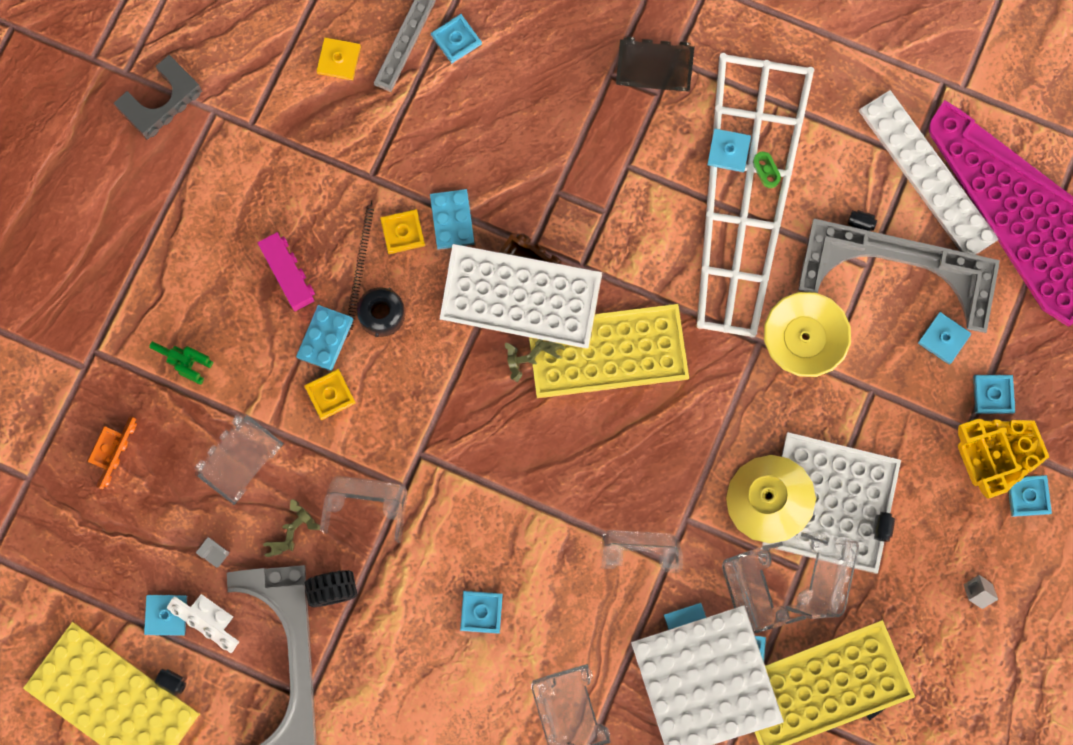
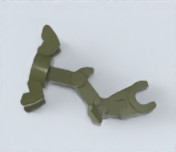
[505,339,566,382]
[263,499,321,557]

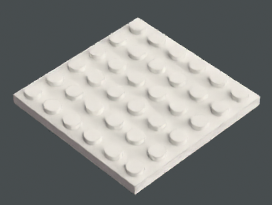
[762,432,901,574]
[631,605,784,745]

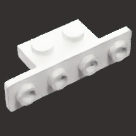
[167,594,239,653]

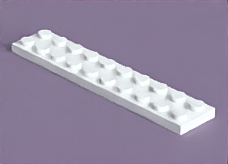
[859,90,999,255]

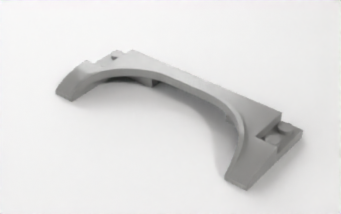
[798,219,1000,333]
[227,565,317,745]

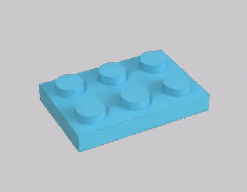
[430,189,475,250]
[296,305,354,371]

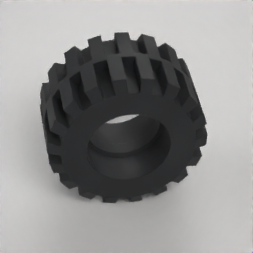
[304,570,358,607]

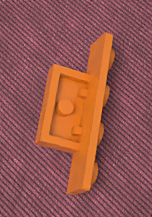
[87,417,137,489]

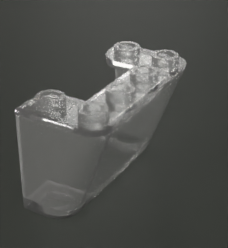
[194,413,284,505]
[600,530,683,573]

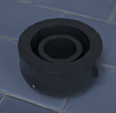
[356,287,405,337]

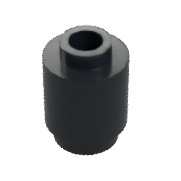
[848,210,877,231]
[873,512,895,542]
[155,669,187,696]

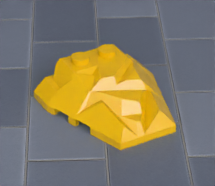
[958,419,1049,499]

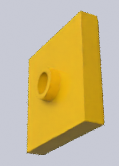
[316,37,361,80]
[380,209,425,254]
[304,369,356,420]

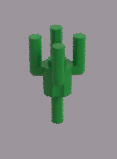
[149,341,213,385]

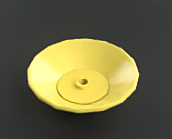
[764,292,851,377]
[726,455,816,543]

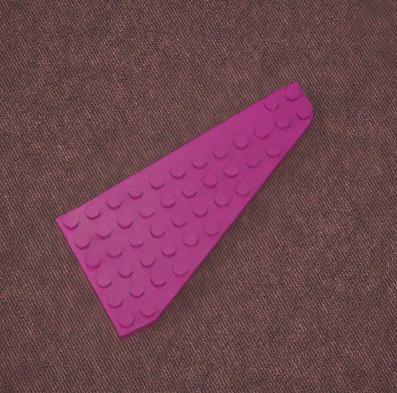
[929,100,1073,327]

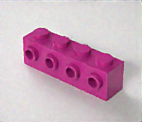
[257,232,315,312]

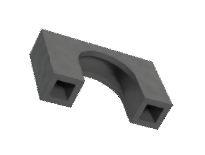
[114,55,202,140]

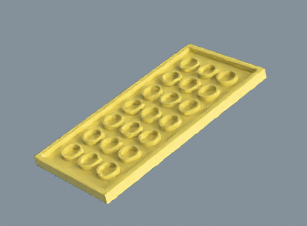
[529,304,689,398]
[755,620,915,745]
[23,622,200,745]

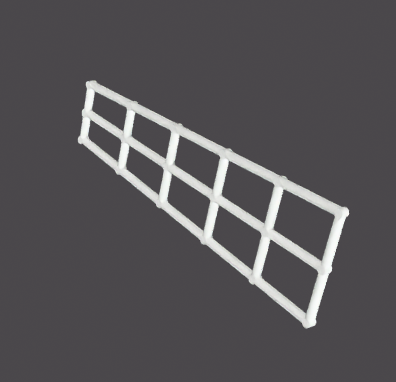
[696,53,814,338]

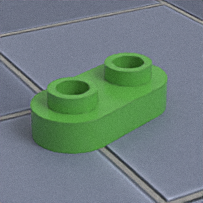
[753,152,781,188]

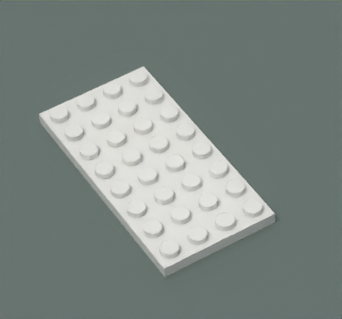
[440,244,602,349]

